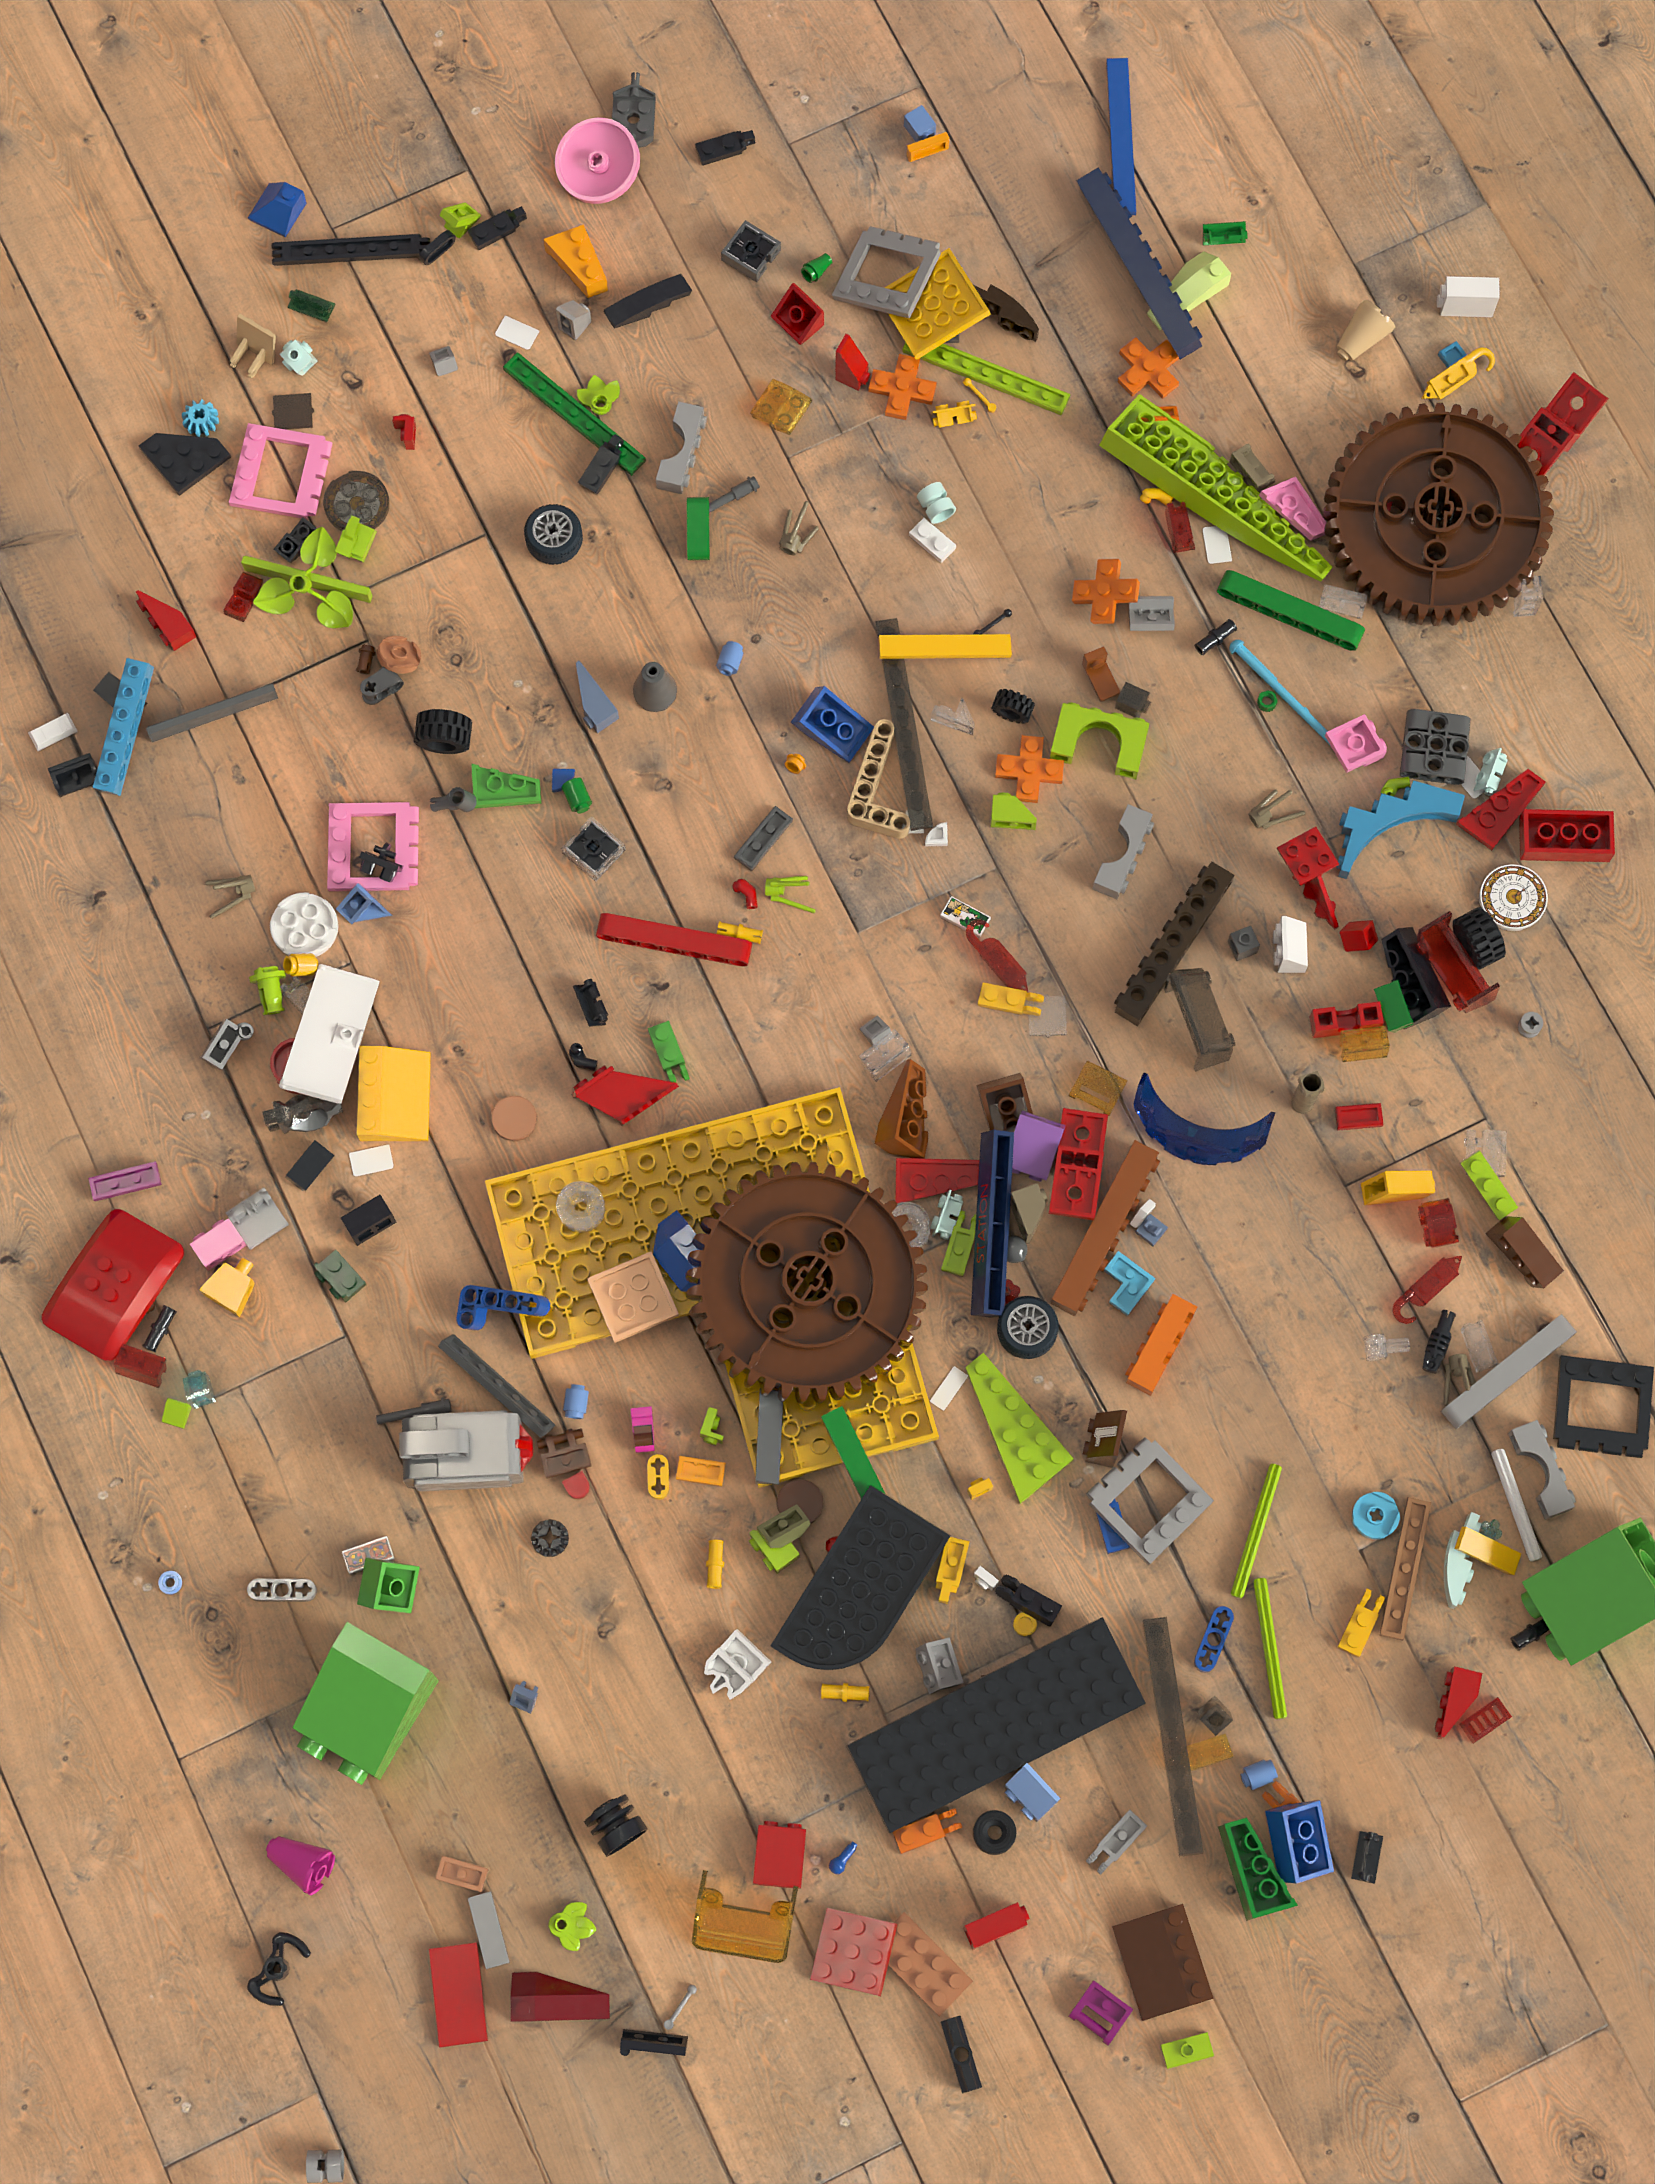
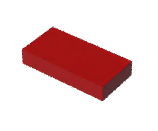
[1335,1103,1384,1131]

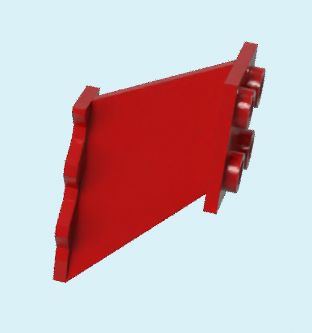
[1277,826,1339,930]
[571,1065,679,1126]

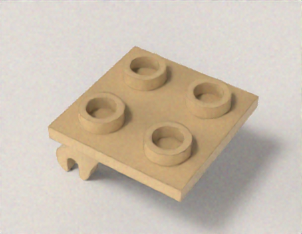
[230,314,276,378]

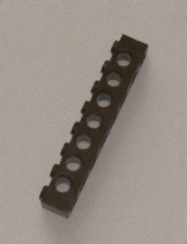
[1114,861,1235,1026]

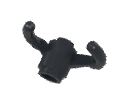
[247,1932,311,2006]

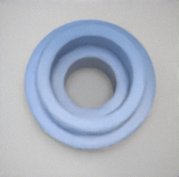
[158,1571,182,1595]

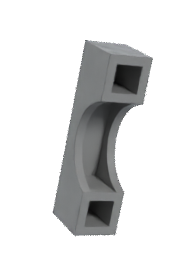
[656,401,707,494]
[1093,804,1154,899]
[1508,1420,1576,1520]

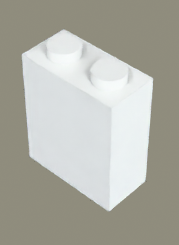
[1437,276,1499,317]

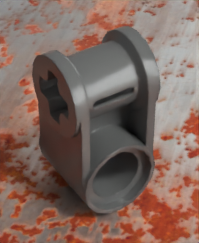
[360,667,404,705]

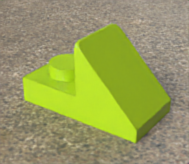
[439,202,481,238]

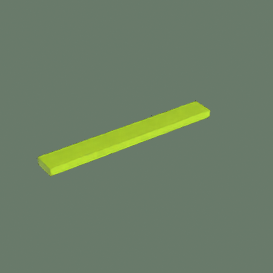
[902,342,1070,416]

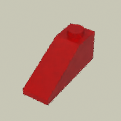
[835,334,870,391]

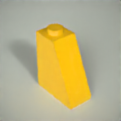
[1361,1171,1435,1205]

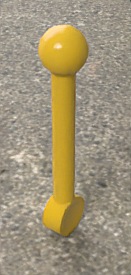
[963,378,996,413]

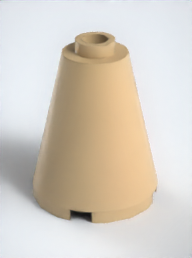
[1336,300,1395,361]

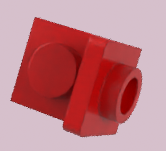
[392,414,416,450]

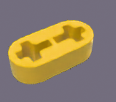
[647,1454,669,1500]

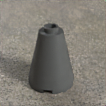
[633,662,677,712]

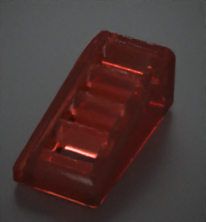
[1459,1697,1512,1744]

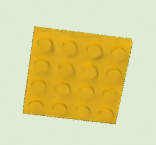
[885,248,991,360]

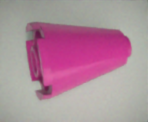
[266,1836,335,1896]

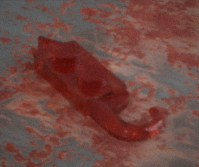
[966,919,1028,992]
[1392,1256,1462,1324]

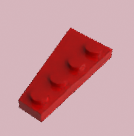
[1456,769,1546,851]

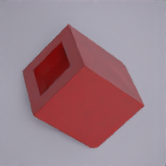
[1339,920,1378,952]

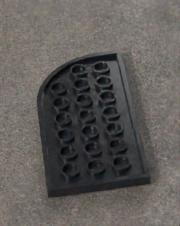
[771,1485,951,1670]

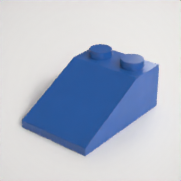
[791,686,874,763]

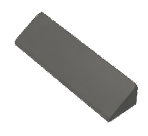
[755,1388,783,1485]

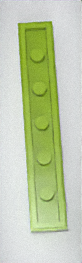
[241,556,372,603]

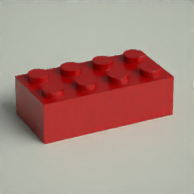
[1519,809,1615,862]

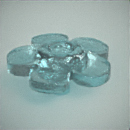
[1480,1519,1502,1540]

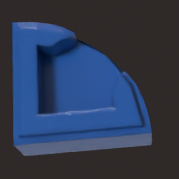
[552,769,575,792]

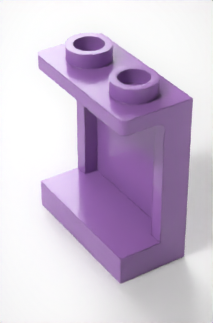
[1012,1110,1066,1182]

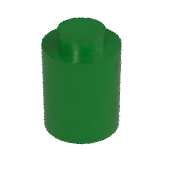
[561,778,592,814]

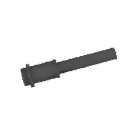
[709,476,760,513]
[376,1397,452,1424]

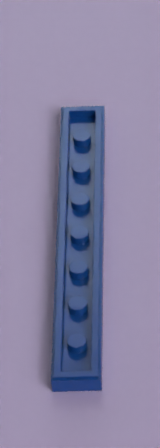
[1106,58,1136,215]

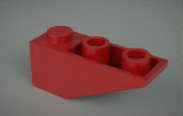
[136,590,196,651]
[1435,1666,1483,1739]

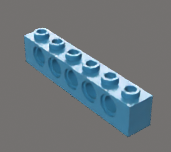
[93,658,154,796]

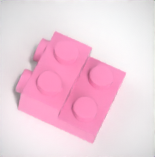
[1325,714,1387,773]

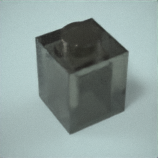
[1115,682,1151,718]
[1197,1696,1233,1736]

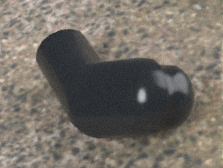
[569,1043,598,1071]

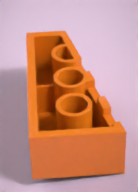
[1125,1294,1197,1396]

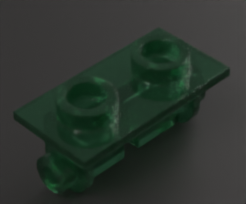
[287,289,336,323]

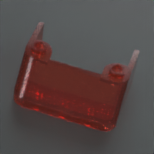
[1415,911,1500,1013]

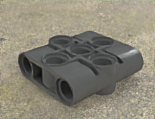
[1400,709,1471,785]

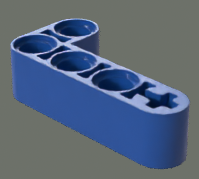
[456,1285,550,1331]

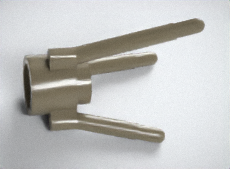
[779,501,819,556]
[1248,789,1305,830]
[205,875,255,919]
[1444,1354,1476,1406]

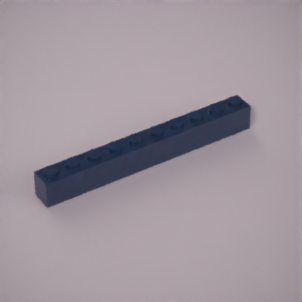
[1076,167,1203,360]

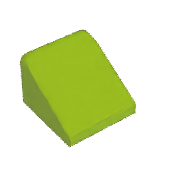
[162,1398,192,1429]

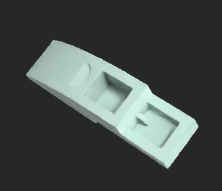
[1443,1512,1481,1609]

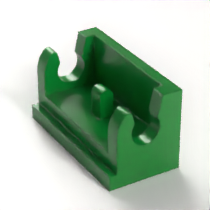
[1374,980,1414,1033]

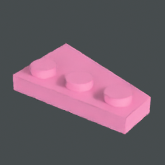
[1259,477,1326,541]

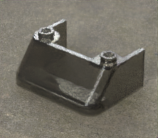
[1164,968,1236,1072]

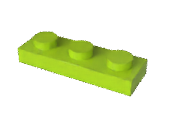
[1460,1150,1518,1220]

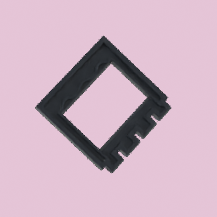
[1553,1355,1654,1458]

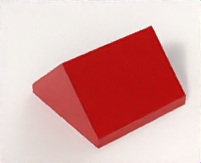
[770,283,824,345]

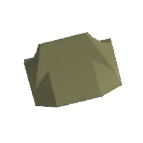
[757,1504,810,1548]

